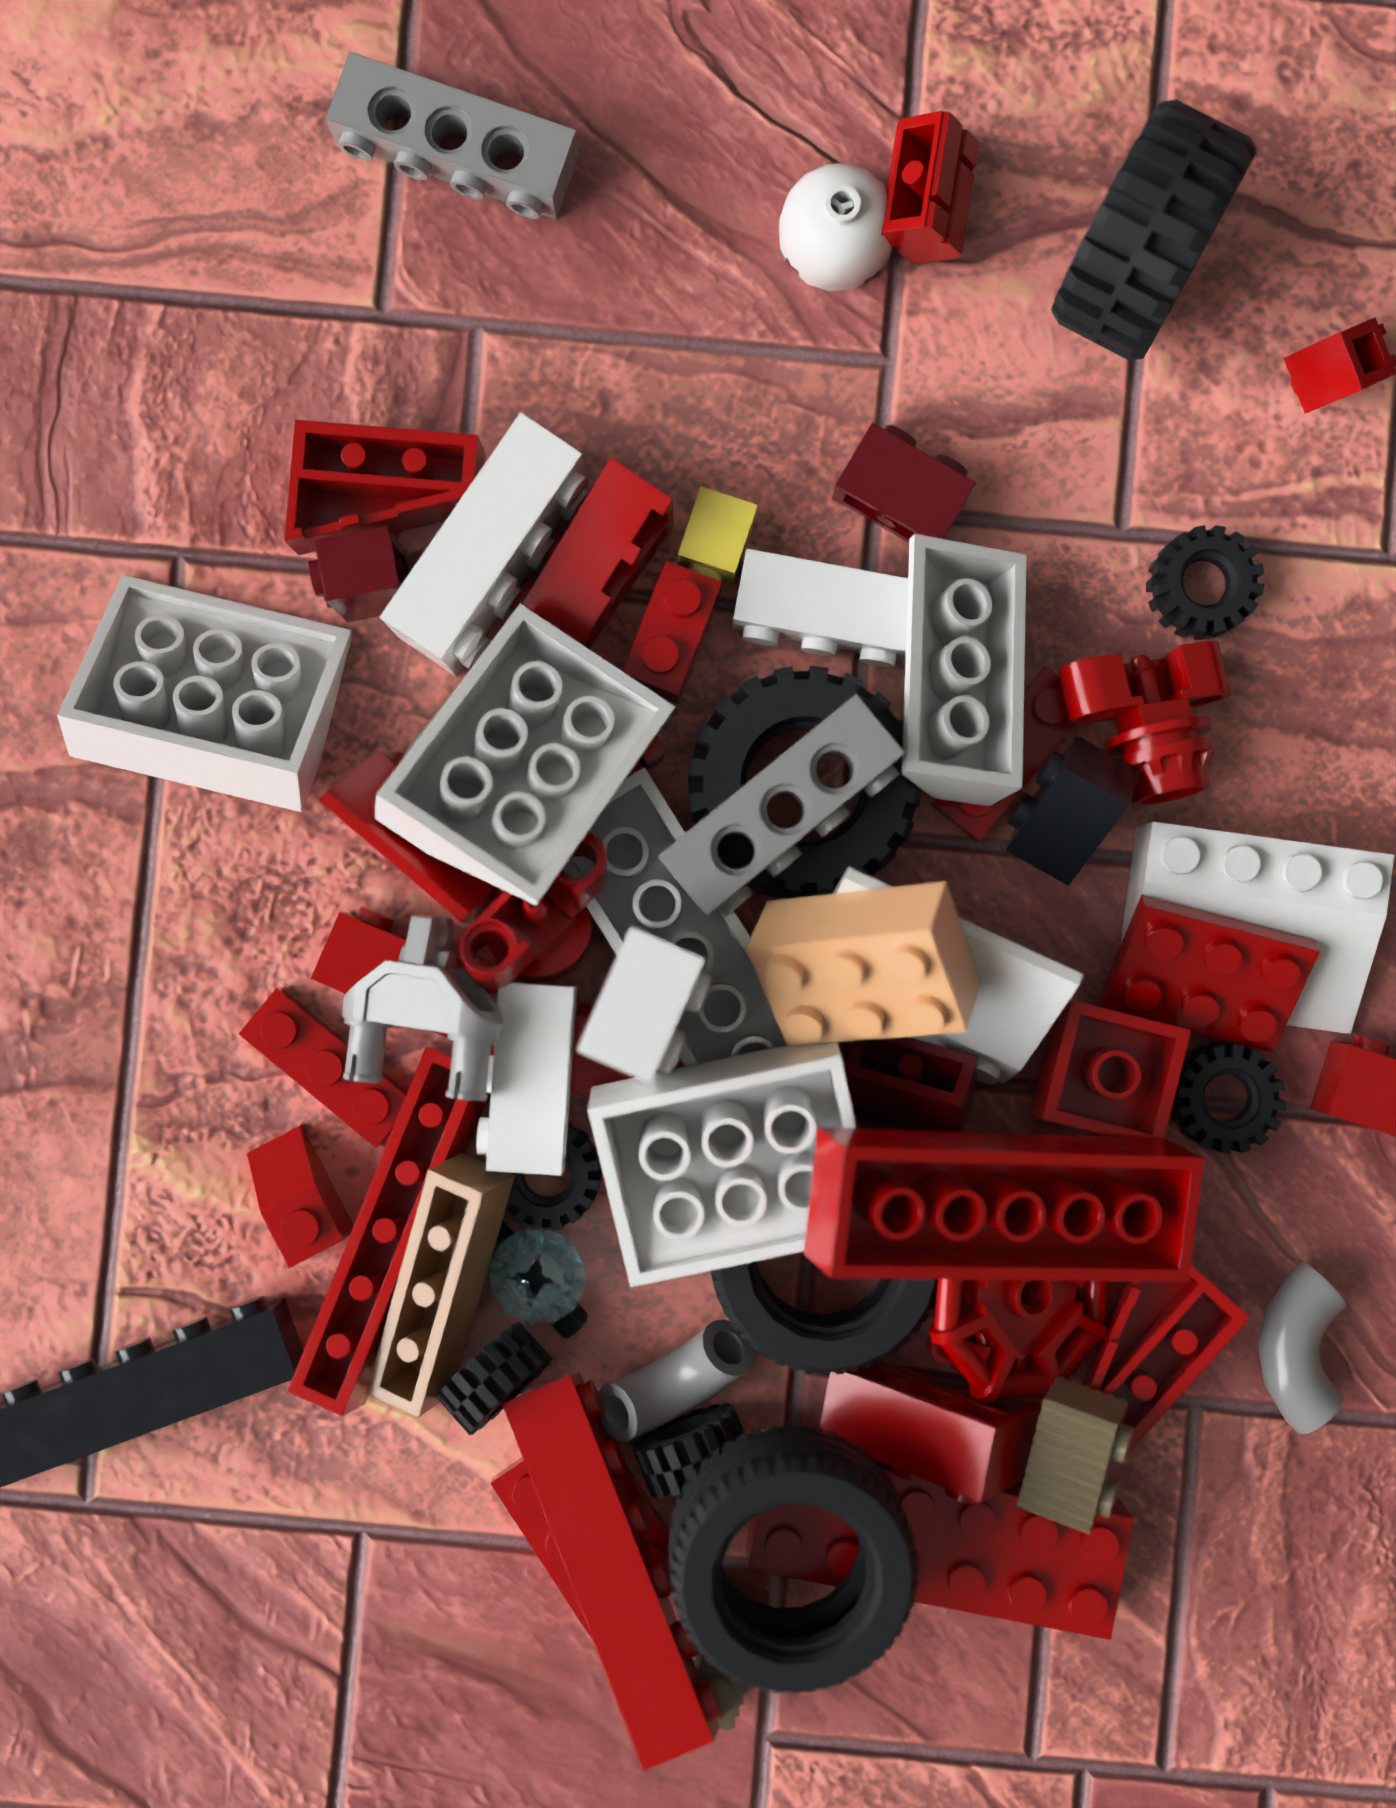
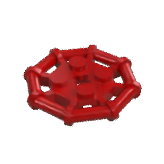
[929,1279,1109,1403]

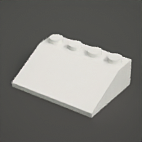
[57,575,352,812]
[375,604,675,906]
[1120,822,1394,1034]
[832,867,1083,1084]
[588,1042,856,1287]

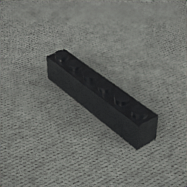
[0,1295,304,1487]

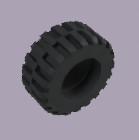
[1051,99,1258,360]
[688,666,922,899]

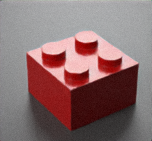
[1029,1000,1191,1139]

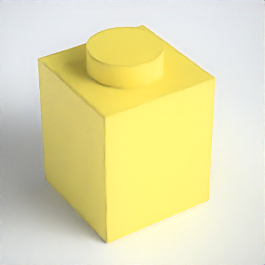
[678,486,758,585]

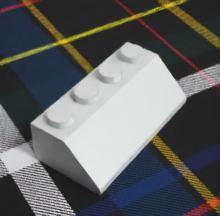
[902,534,1027,806]

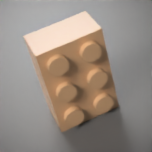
[746,881,981,1046]

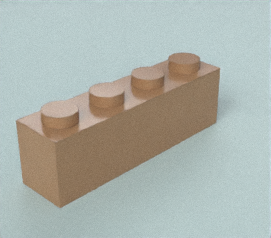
[366,1153,515,1418]

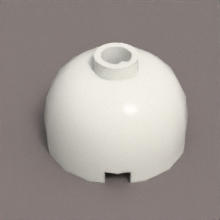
[779,163,893,291]

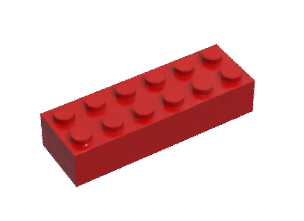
[804,1127,1205,1282]
[746,1460,1134,1640]

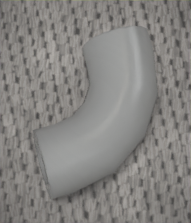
[1257,1262,1347,1434]
[599,1319,754,1443]

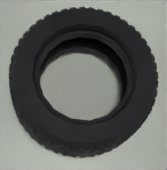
[711,1261,938,1375]
[669,1425,919,1694]

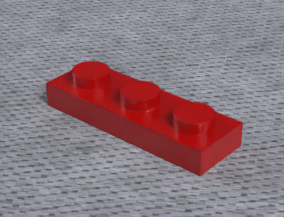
[931,666,1074,843]
[239,988,407,1148]

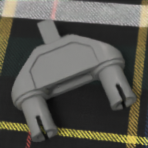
[342,915,503,1101]

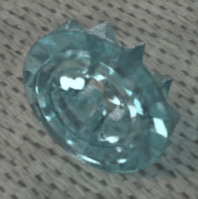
[488,1228,586,1326]

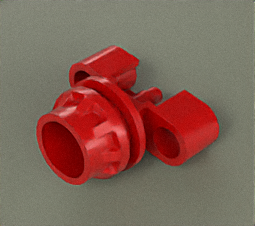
[1058,641,1231,806]
[460,832,607,989]

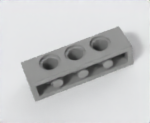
[325,51,580,220]
[658,694,905,918]

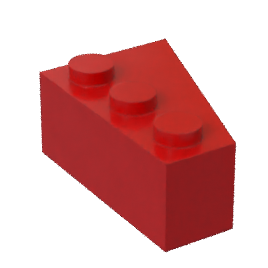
[284,420,485,555]
[511,457,674,649]
[1082,1265,1251,1455]
[819,1361,1042,1504]

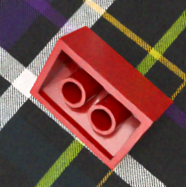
[319,750,500,924]

